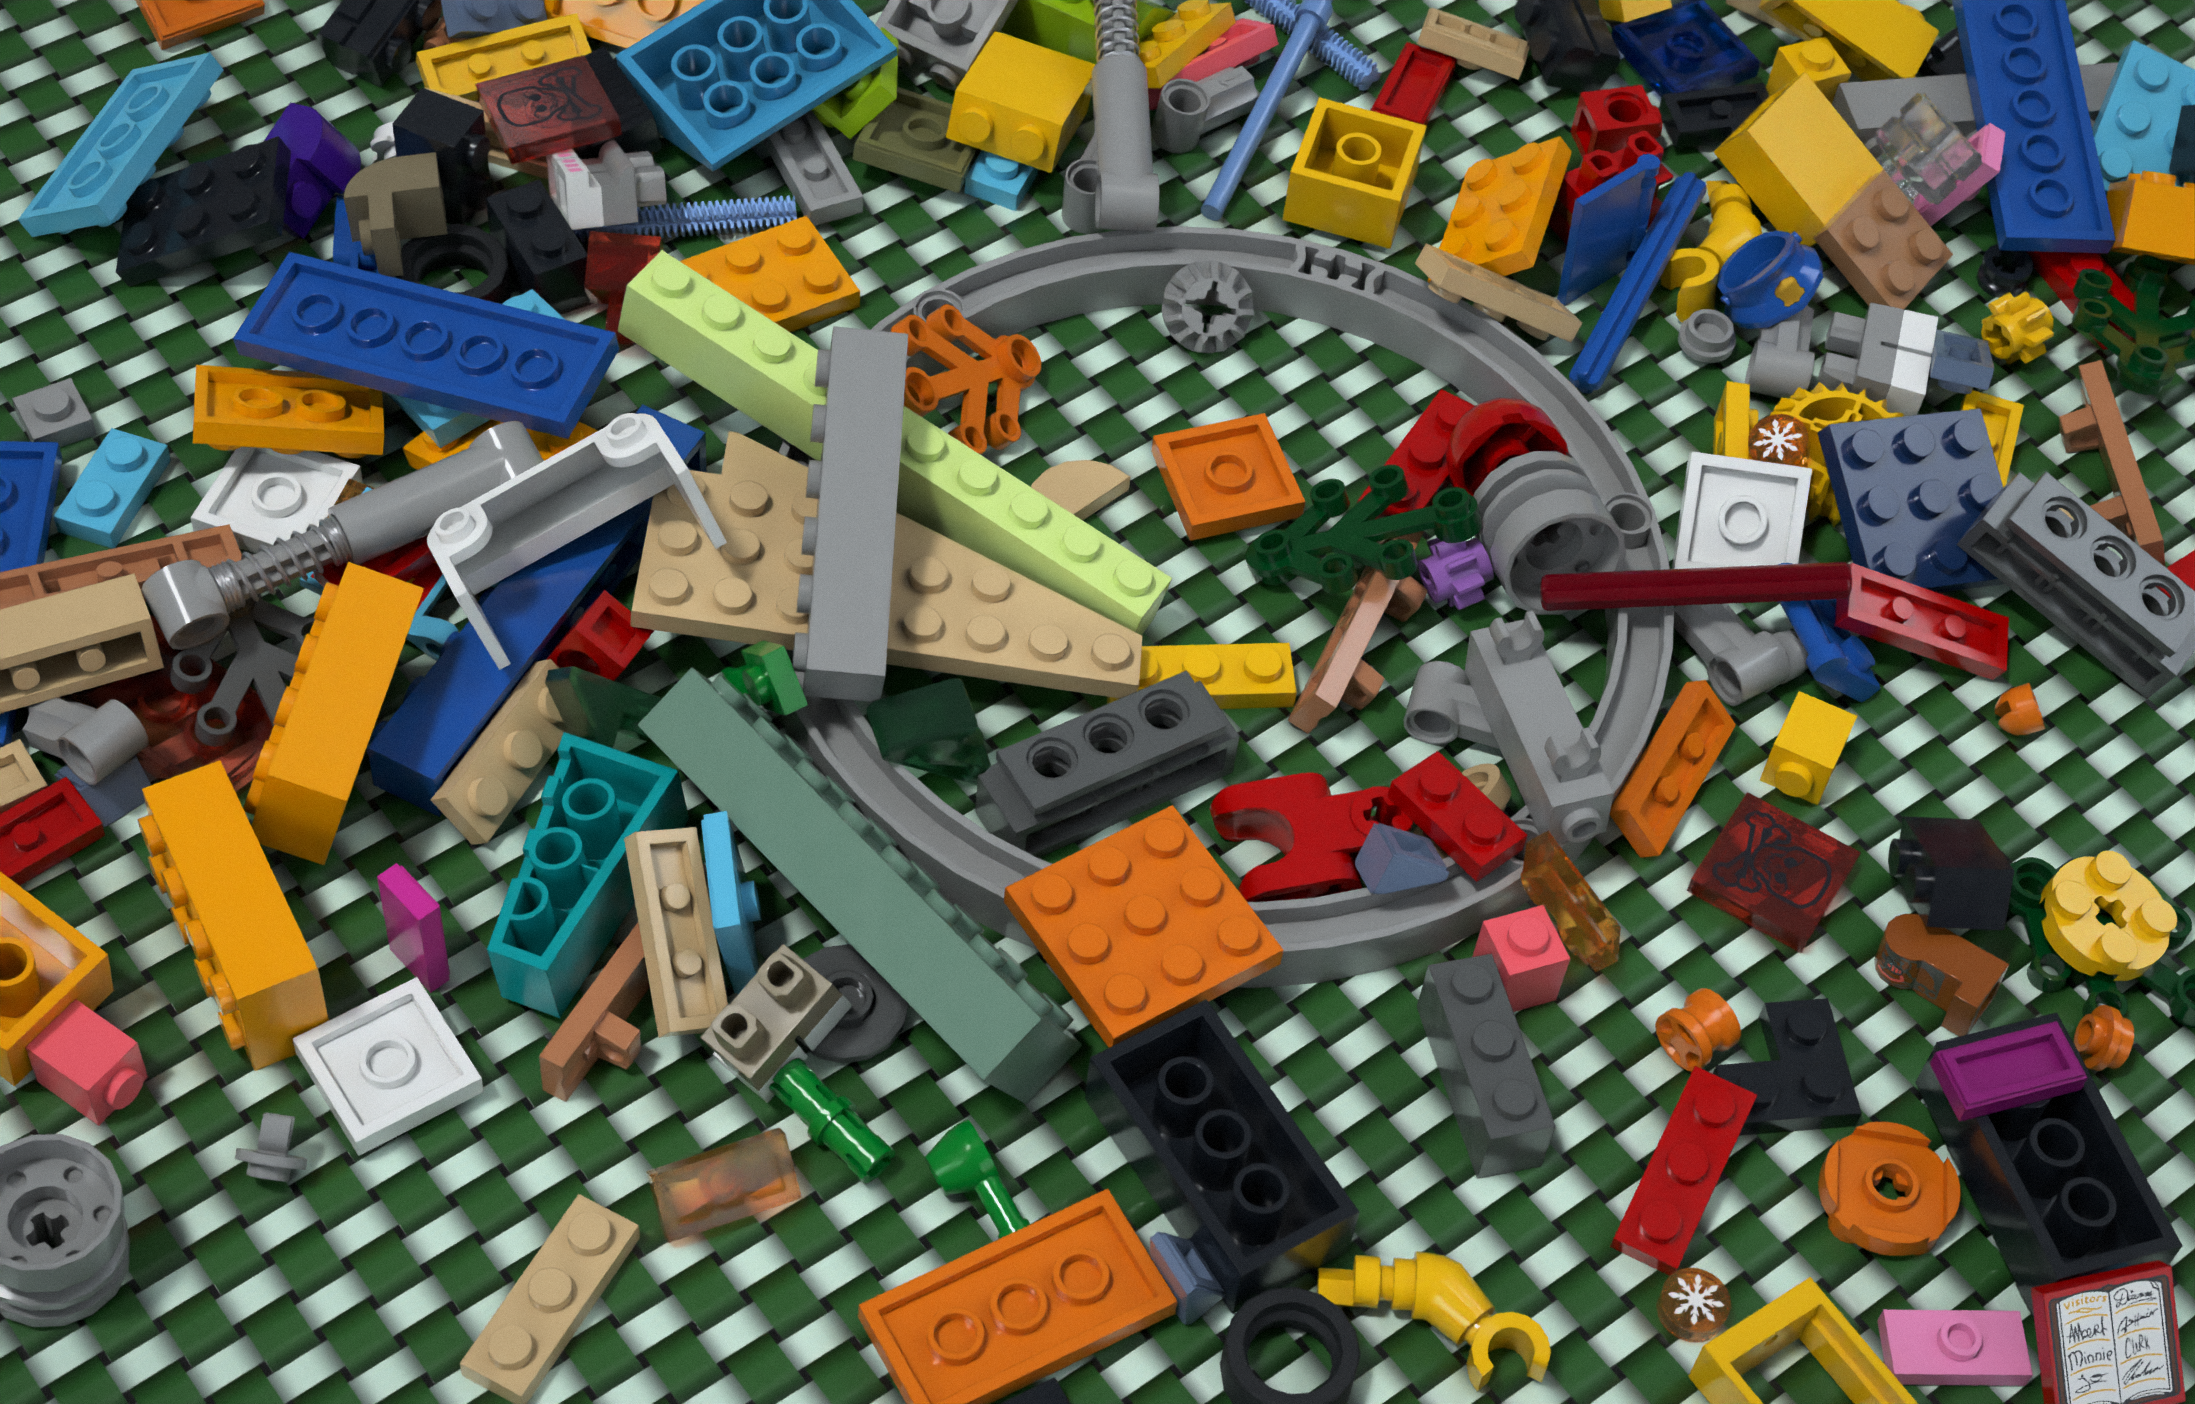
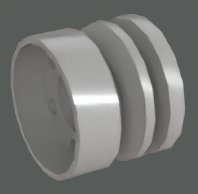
[1473,451,1626,615]
[0,1134,130,1327]

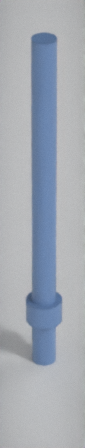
[1201,0,1333,221]

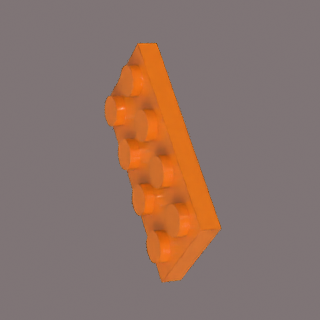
[858,1188,1178,1404]

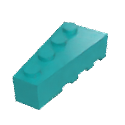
[487,732,689,1018]

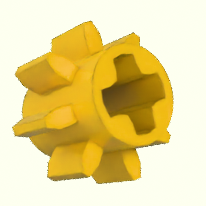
[1981,292,2054,364]

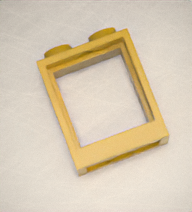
[1688,1277,1918,1404]

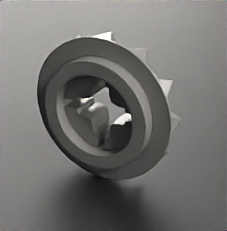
[1162,260,1254,353]

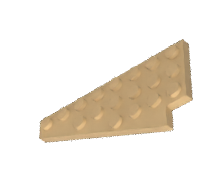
[630,431,1143,699]

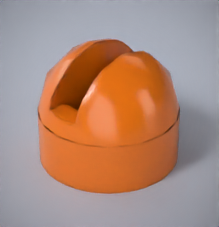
[1994,683,2046,736]

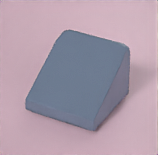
[54,756,151,827]
[1355,823,1449,895]
[1150,1232,1225,1325]

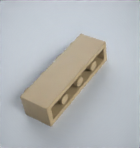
[0,573,164,714]

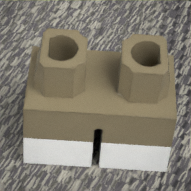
[700,944,853,1103]

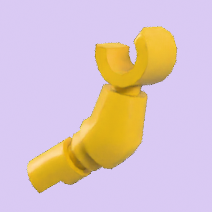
[1661,180,1762,323]
[1317,1251,1551,1392]

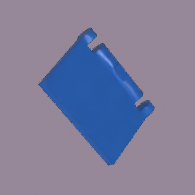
[1557,154,1661,306]

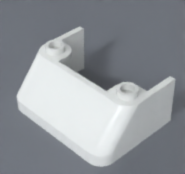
[427,413,727,670]

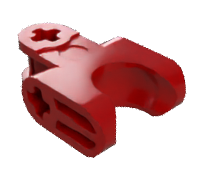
[1209,772,1413,902]

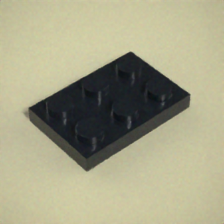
[116,136,291,287]

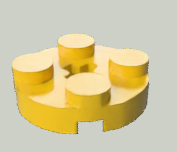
[2040,851,2177,981]

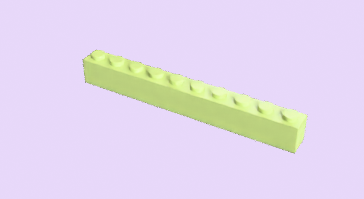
[618,250,1172,635]

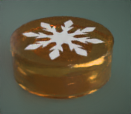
[1748,414,1811,467]
[1656,1268,1731,1342]

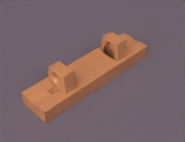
[2059,360,2165,567]
[0,524,242,609]
[1288,531,1428,734]
[539,864,710,1102]

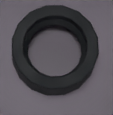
[397,224,511,304]
[1220,1287,1360,1404]

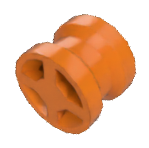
[1655,988,1741,1072]

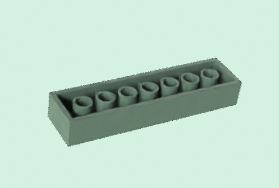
[638,667,1082,1104]

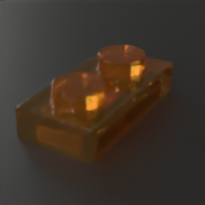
[1521,830,1621,972]

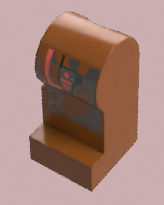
[1874,914,2009,1036]

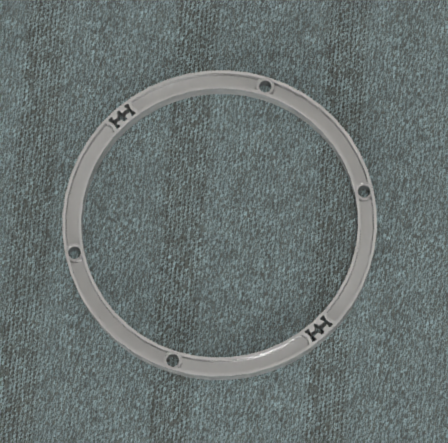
[778,226,1674,988]

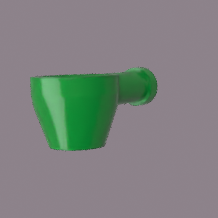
[925,1119,1030,1239]

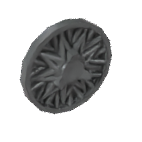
[795,944,909,1064]

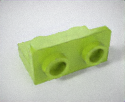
[812,27,898,139]

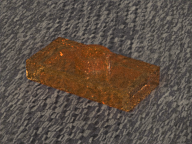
[646,1128,802,1243]

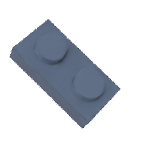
[441,0,547,39]
[1929,329,1994,394]

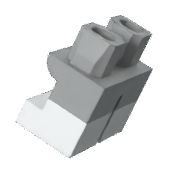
[546,140,667,230]
[1817,302,1938,416]

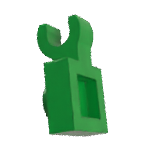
[721,640,808,716]

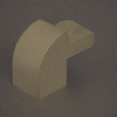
[344,152,448,277]

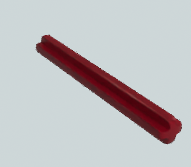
[1540,562,1852,611]

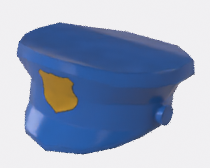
[1717,230,1823,329]

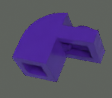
[264,102,361,239]

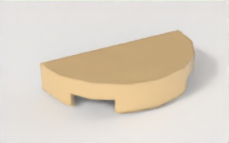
[1031,460,1131,520]

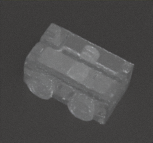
[1874,93,1983,205]

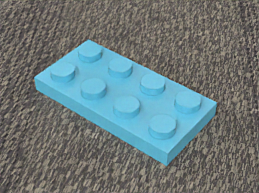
[18,53,223,237]

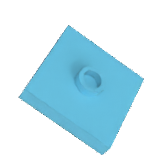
[701,811,761,994]

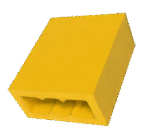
[945,31,1095,173]
[1714,72,1883,247]

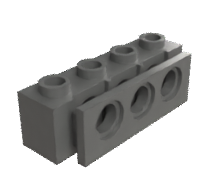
[1956,472,2195,699]
[975,671,1239,858]

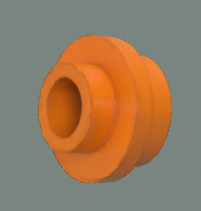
[2074,1005,2134,1071]

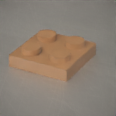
[1814,169,1953,309]

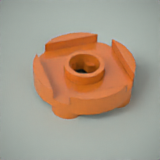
[1818,1122,1961,1256]

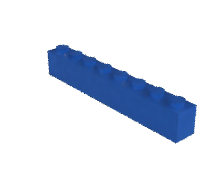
[367,404,707,817]

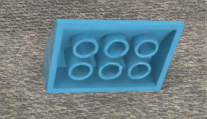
[615,0,898,171]

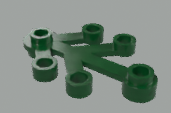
[2072,255,2195,395]
[1245,465,1483,594]
[2008,857,2195,1028]

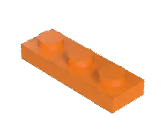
[1610,680,1736,858]

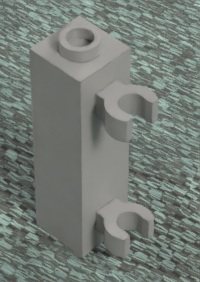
[1465,610,1614,846]

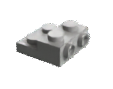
[875,0,1018,91]

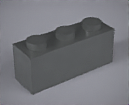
[1417,954,1556,1179]

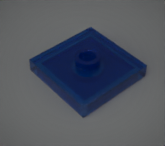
[1611,0,1761,98]

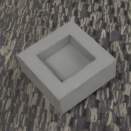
[12,378,96,447]

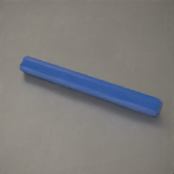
[1569,172,1707,394]

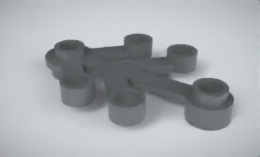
[170,594,315,747]

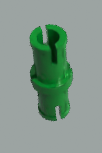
[769,1058,896,1184]

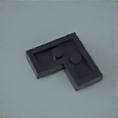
[1659,83,1770,148]
[1713,998,1862,1136]

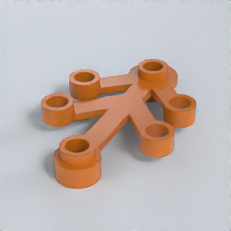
[891,304,1041,455]

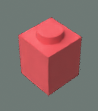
[1472,905,1570,1012]
[25,999,148,1126]

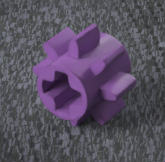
[1418,538,1494,610]

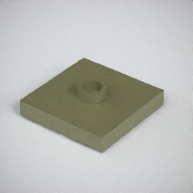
[852,87,981,193]

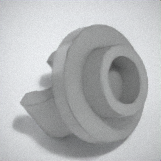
[235,1112,308,1182]

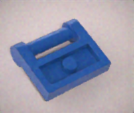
[1778,562,1881,703]

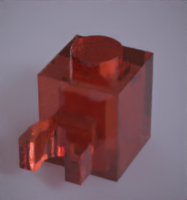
[584,231,674,345]

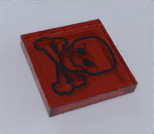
[475,55,622,164]
[1687,792,1861,953]

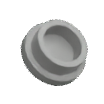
[1678,309,1736,363]

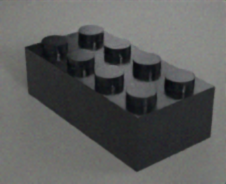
[1085,999,1360,1314]
[1915,1012,2182,1317]

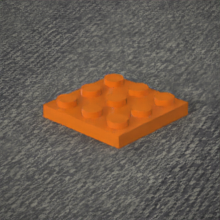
[1004,805,1284,1048]

